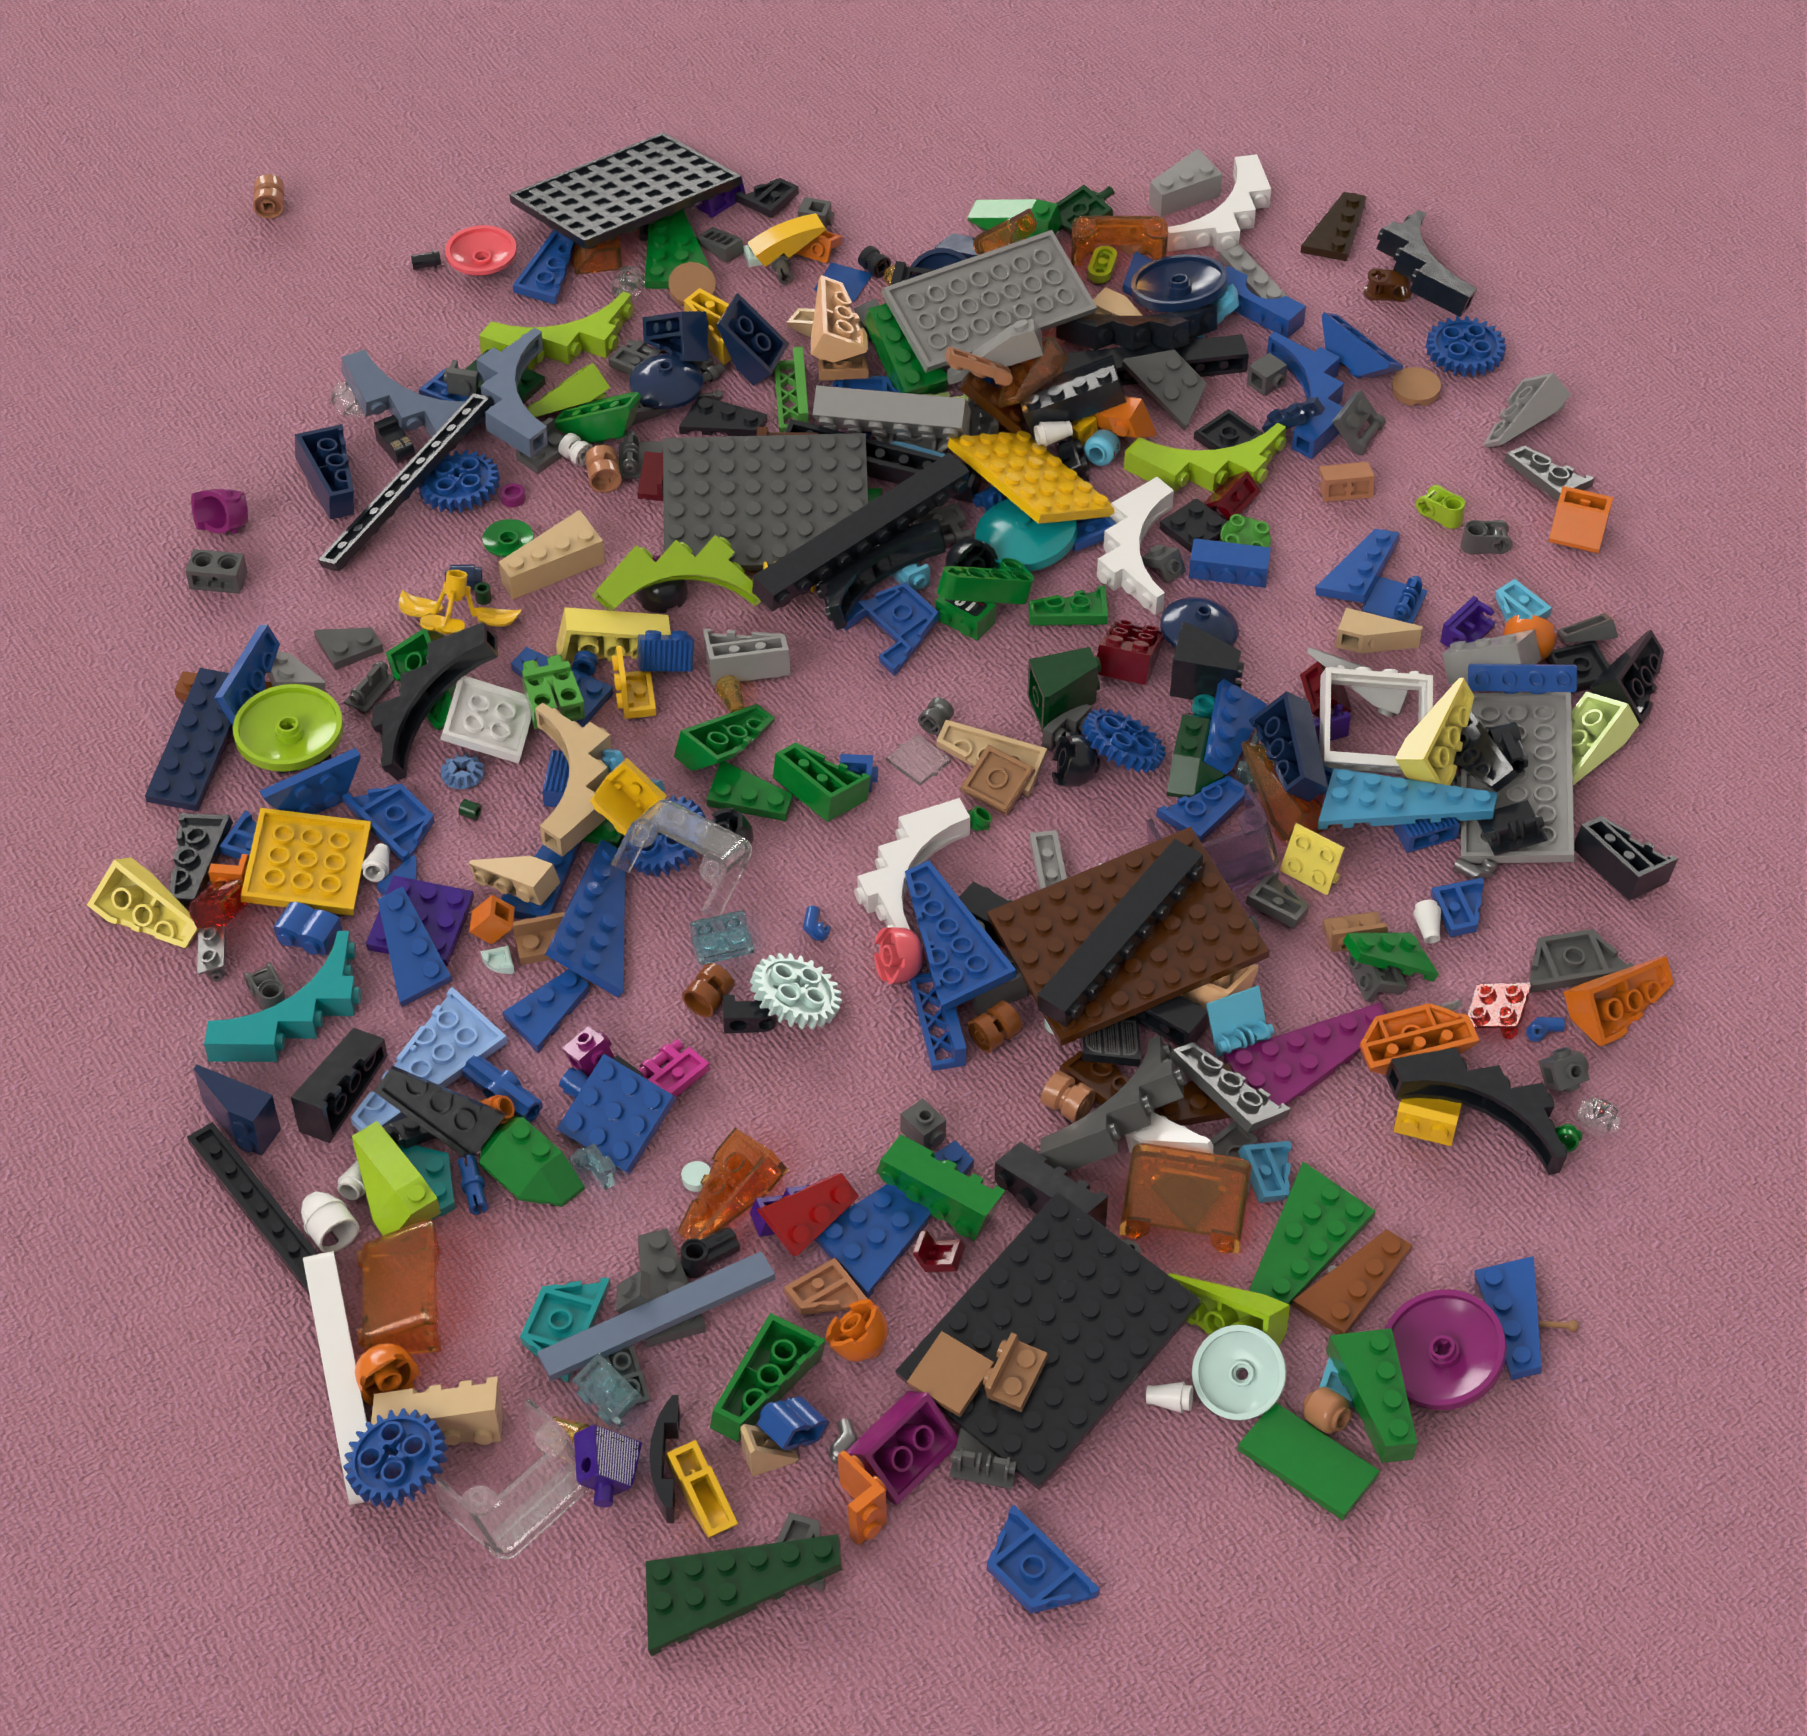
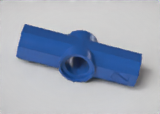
[462,1055,543,1122]

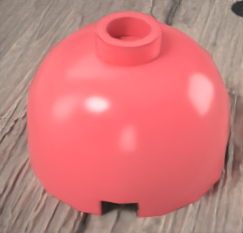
[874,927,926,984]

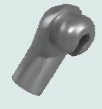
[1454,858,1497,880]
[829,1419,857,1464]

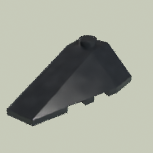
[1590,630,1664,724]

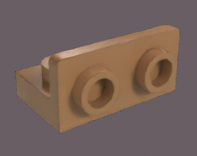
[1322,911,1388,952]
[513,912,565,965]
[983,1332,1048,1412]

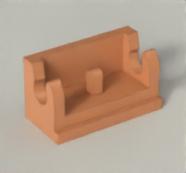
[1318,462,1375,502]

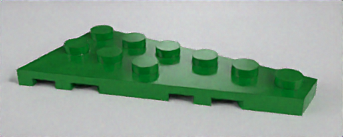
[644,209,711,289]
[1249,1162,1375,1306]

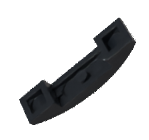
[650,1395,680,1523]

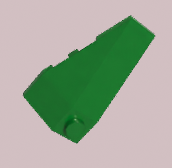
[967,199,1062,244]
[385,628,456,731]
[674,704,775,771]

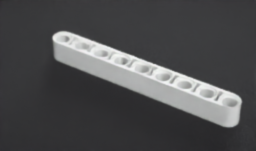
[303,1251,371,1506]

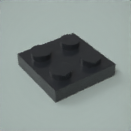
[1160,498,1227,553]

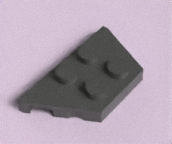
[1122,350,1207,431]
[1528,929,1635,993]

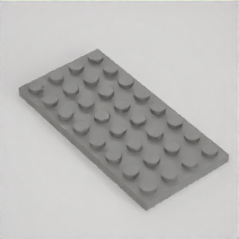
[881,230,1097,373]
[1461,692,1574,863]

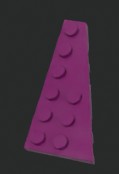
[1223,1002,1388,1106]

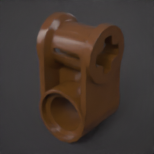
[1364,268,1412,302]

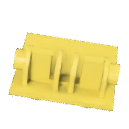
[1279,823,1344,895]

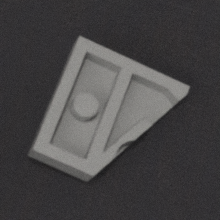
[267,651,326,691]

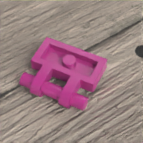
[638,1039,710,1097]

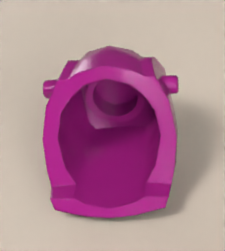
[191,489,248,534]

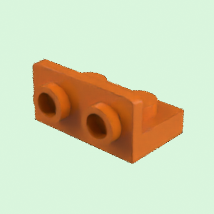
[795,231,842,263]

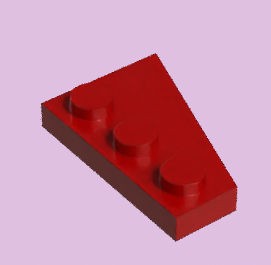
[756,1173,859,1256]

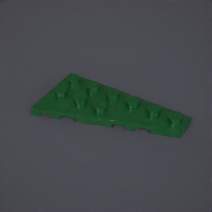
[646,1534,842,1656]

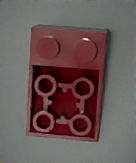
[1097,620,1164,685]

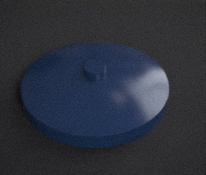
[1131,254,1228,312]

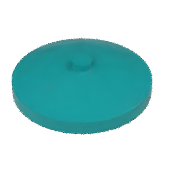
[975,499,1078,572]

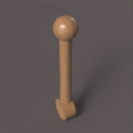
[1538,1320,1579,1332]

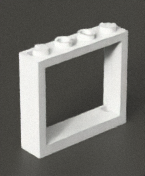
[1319,665,1433,775]

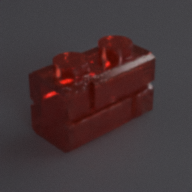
[189,879,248,929]

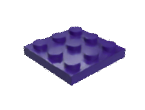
[366,875,474,966]

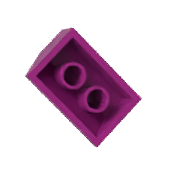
[846,1391,958,1505]

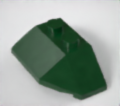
[1167,713,1226,798]

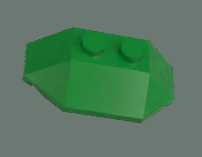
[555,391,641,443]
[479,1117,585,1207]

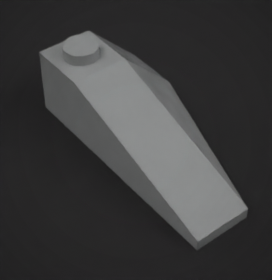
[1484,373,1571,448]
[1307,647,1409,717]

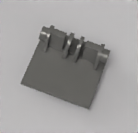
[619,431,663,479]
[949,1428,1017,1490]

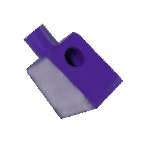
[574,1424,642,1508]

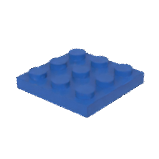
[557,1054,677,1174]

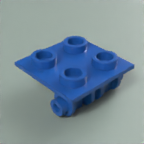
[1362,576,1428,624]

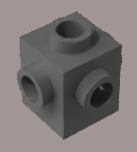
[1538,1047,1590,1092]

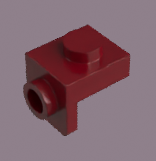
[913,1231,965,1272]

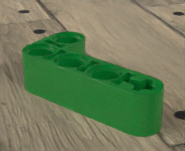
[937,558,1035,604]

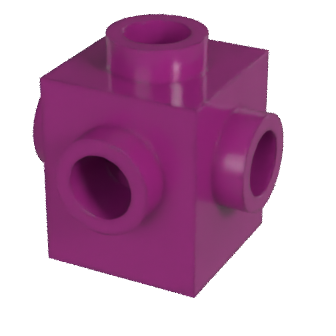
[562,1026,614,1077]

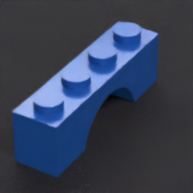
[1225,266,1306,338]

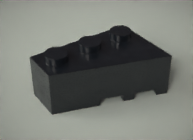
[1574,816,1678,901]

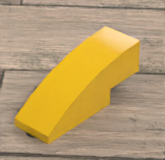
[748,213,826,267]
[665,1440,738,1538]

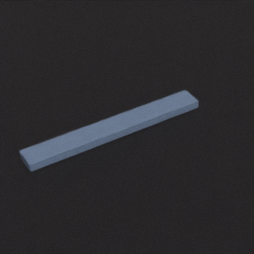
[537,1251,776,1381]

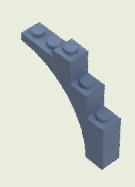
[476,328,548,458]
[341,350,486,438]

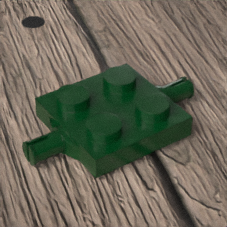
[1056,185,1115,240]

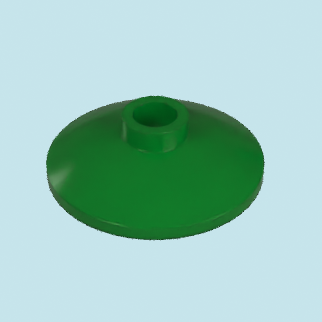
[482,519,534,557]

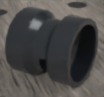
[858,246,891,278]

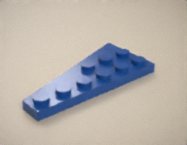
[545,839,625,998]
[905,860,1016,1013]
[815,1140,974,1299]

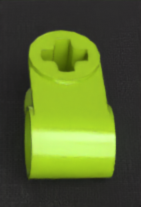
[1415,485,1465,529]

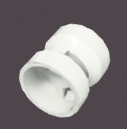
[558,433,593,467]

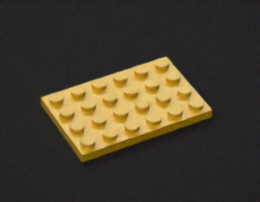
[947,431,1114,524]

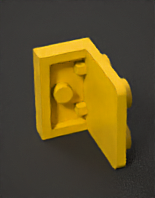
[612,646,656,719]
[590,758,667,838]
[1393,1098,1462,1146]

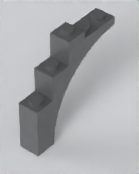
[1040,1035,1187,1171]

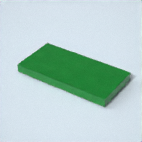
[1237,1403,1380,1520]

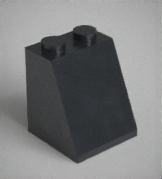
[1170,622,1245,700]

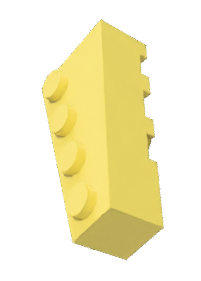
[556,607,671,662]

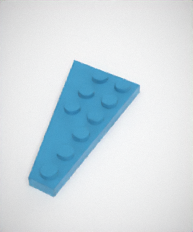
[1318,768,1498,830]

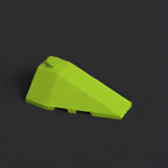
[1168,1273,1290,1347]

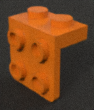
[838,1450,887,1546]

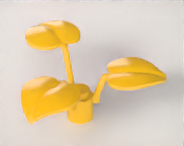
[398,570,521,635]

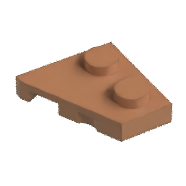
[784,1258,867,1315]

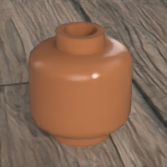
[1303,1387,1351,1434]

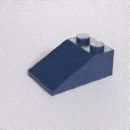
[716,293,789,386]
[193,1064,281,1156]

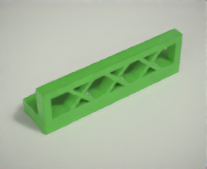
[775,347,809,432]

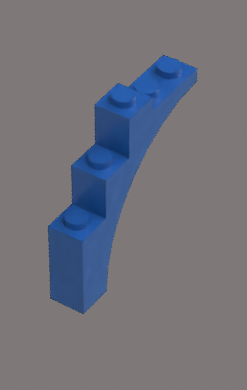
[1267,332,1344,459]

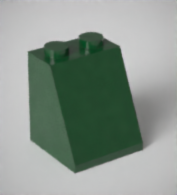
[1027,647,1101,733]

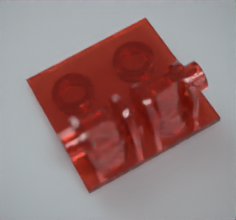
[1467,983,1532,1039]

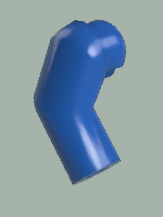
[803,906,830,941]
[1526,1017,1565,1042]

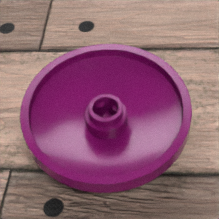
[1385,1289,1507,1410]

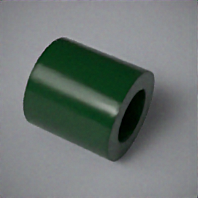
[474,582,492,605]
[458,799,482,821]

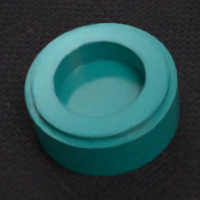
[1191,694,1215,718]

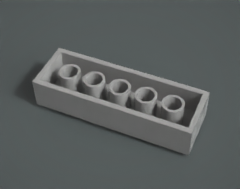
[812,385,971,442]

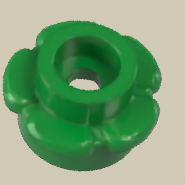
[968,806,992,831]
[1555,1124,1582,1152]

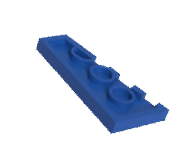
[512,230,576,304]
[1315,529,1400,603]
[214,624,280,726]
[511,647,614,727]
[1204,679,1267,774]
[501,840,582,919]
[377,886,453,1007]
[1474,1256,1542,1380]

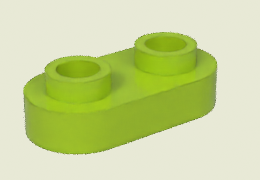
[1088,246,1117,284]

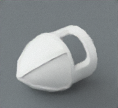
[301,1191,359,1253]

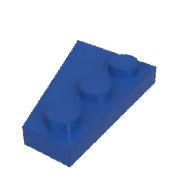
[1156,776,1251,842]
[503,969,590,1053]

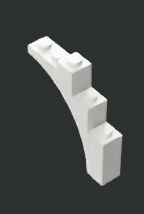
[1165,154,1271,252]
[1097,477,1174,616]
[854,798,970,930]

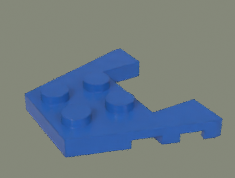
[843,582,939,676]

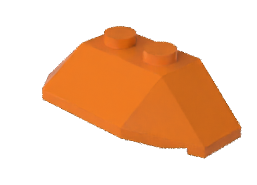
[1359,1003,1480,1075]

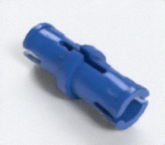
[457,1155,489,1215]

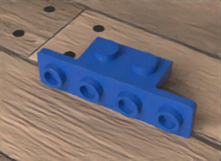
[1468,664,1577,694]

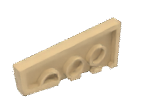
[936,720,1047,797]

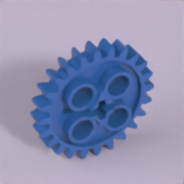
[1426,316,1506,377]
[418,450,500,513]
[1082,708,1166,773]
[621,795,709,877]
[343,1408,448,1508]

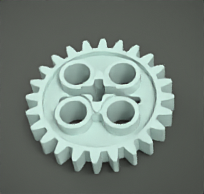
[750,953,842,1030]

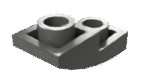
[1042,704,1092,751]
[603,1345,650,1410]

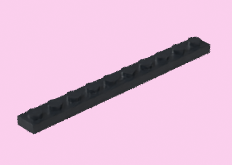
[318,394,494,571]

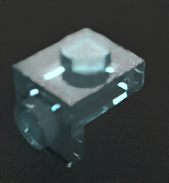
[569,1143,616,1190]

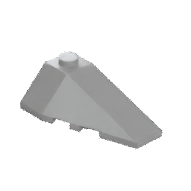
[947,319,1043,385]

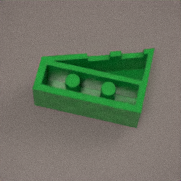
[773,742,871,822]

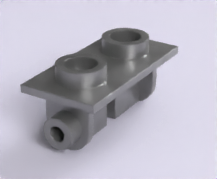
[197,922,226,981]

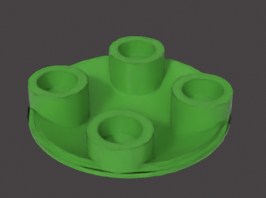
[1220,514,1271,547]

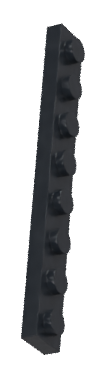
[187,1122,318,1296]

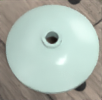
[1192,1325,1286,1420]

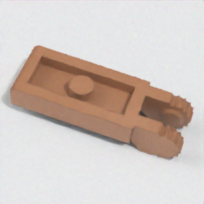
[945,346,1013,386]

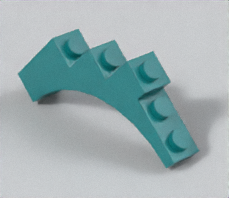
[204,931,361,1062]

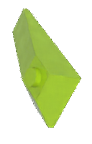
[526,363,610,417]
[352,1121,441,1245]

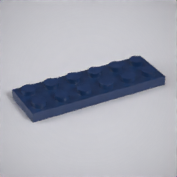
[145,668,233,811]

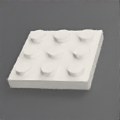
[440,676,532,764]

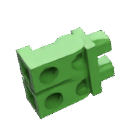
[522,654,585,729]

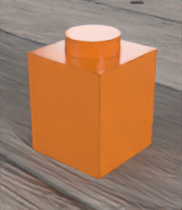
[469,895,515,944]

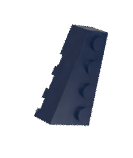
[1249,691,1328,802]

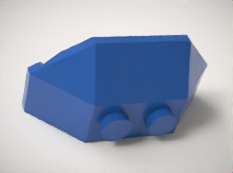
[1321,312,1403,379]

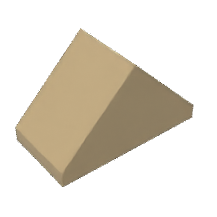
[740,1424,799,1477]

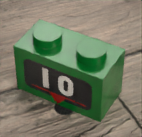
[935,596,996,641]

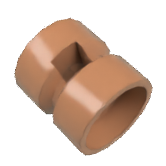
[253,174,284,219]
[585,445,622,493]
[1040,1070,1096,1122]

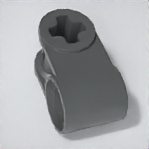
[1460,520,1513,555]
[243,962,286,1011]

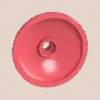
[445,225,517,276]

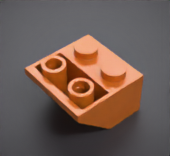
[1548,486,1613,553]

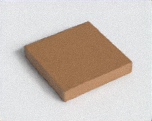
[818,355,869,381]
[960,744,1036,816]
[907,1331,995,1417]

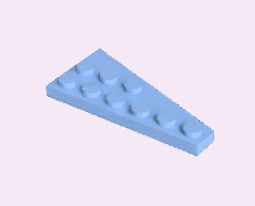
[350,987,508,1131]

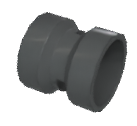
[918,697,954,735]

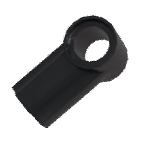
[1488,722,1528,773]
[681,1227,740,1278]

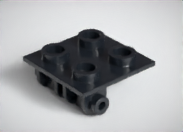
[1477,800,1548,856]

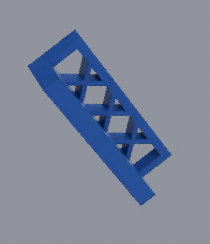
[909,972,966,1071]

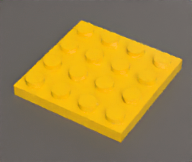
[241,808,371,916]

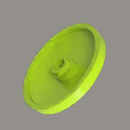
[233,684,343,772]

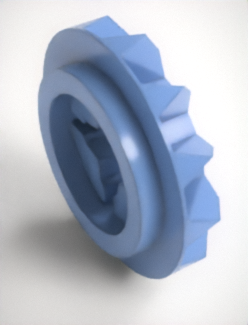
[441,753,484,789]

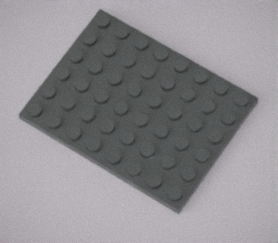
[663,433,868,571]

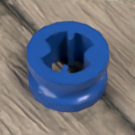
[572,650,598,676]

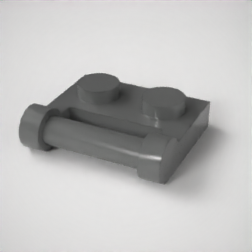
[1332,390,1386,455]

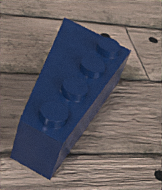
[295,424,354,519]

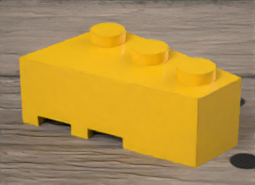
[684,288,732,365]

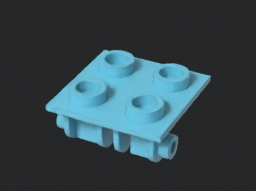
[1206,986,1275,1057]

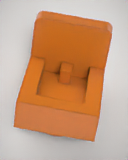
[208,854,249,892]

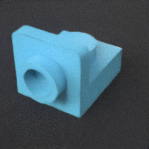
[892,562,930,591]

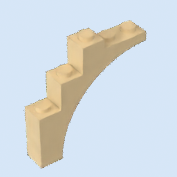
[535,703,611,857]

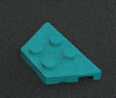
[397,1145,455,1241]
[520,1277,611,1383]

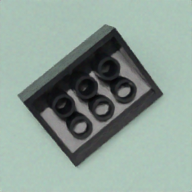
[1019,355,1126,437]

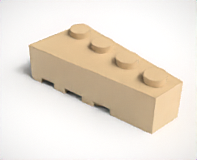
[499,510,605,599]
[371,1376,504,1445]

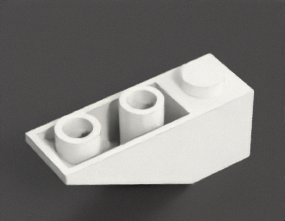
[1125,1112,1216,1166]

